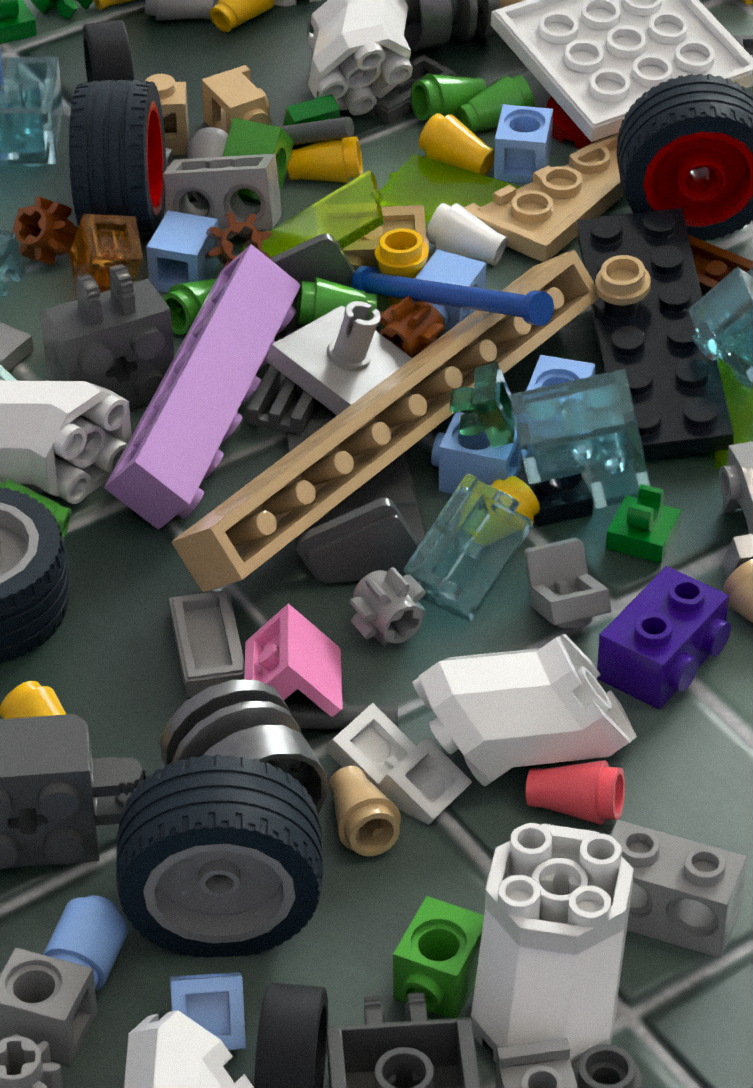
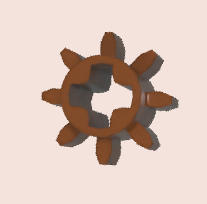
[11,196,79,266]
[205,211,272,272]
[380,296,445,358]

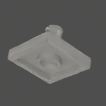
[266,301,412,415]

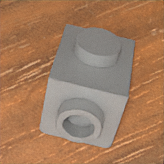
[524,538,611,628]

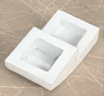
[325,703,472,825]

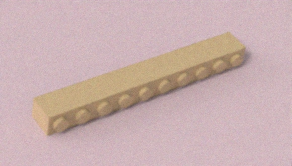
[171,249,600,592]

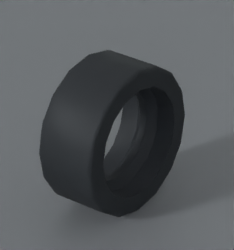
[83,20,135,82]
[254,983,328,1088]

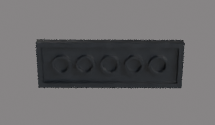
[576,208,734,463]

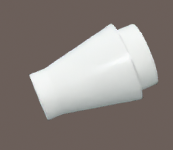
[426,203,508,266]

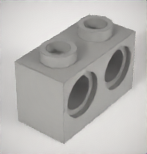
[163,154,282,237]
[610,819,747,958]

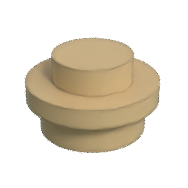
[595,255,651,306]

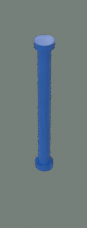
[351,266,554,326]

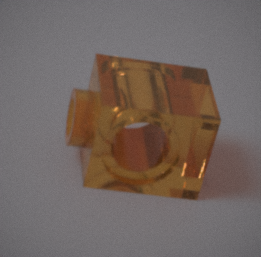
[69,214,143,296]

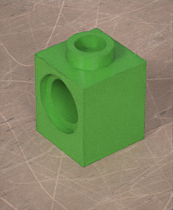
[222,117,294,203]
[393,896,484,1018]

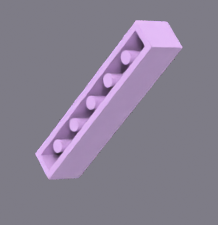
[104,244,301,530]

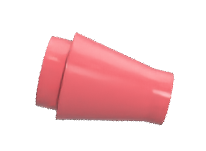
[526,760,625,825]

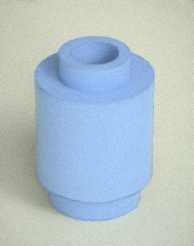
[43,895,129,991]

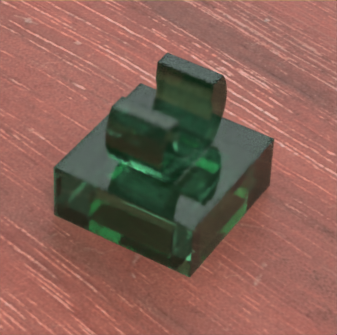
[450,362,516,448]

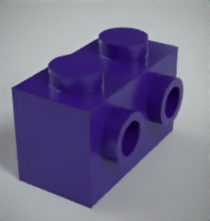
[597,566,731,710]

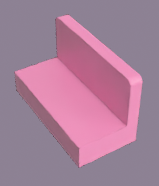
[244,603,343,717]

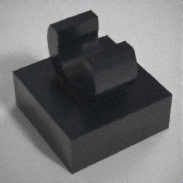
[519,452,594,527]

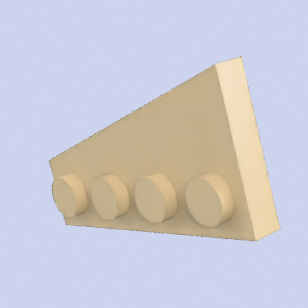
[464,133,624,262]

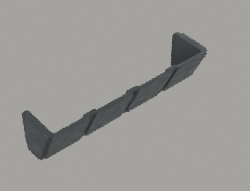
[269,233,435,584]

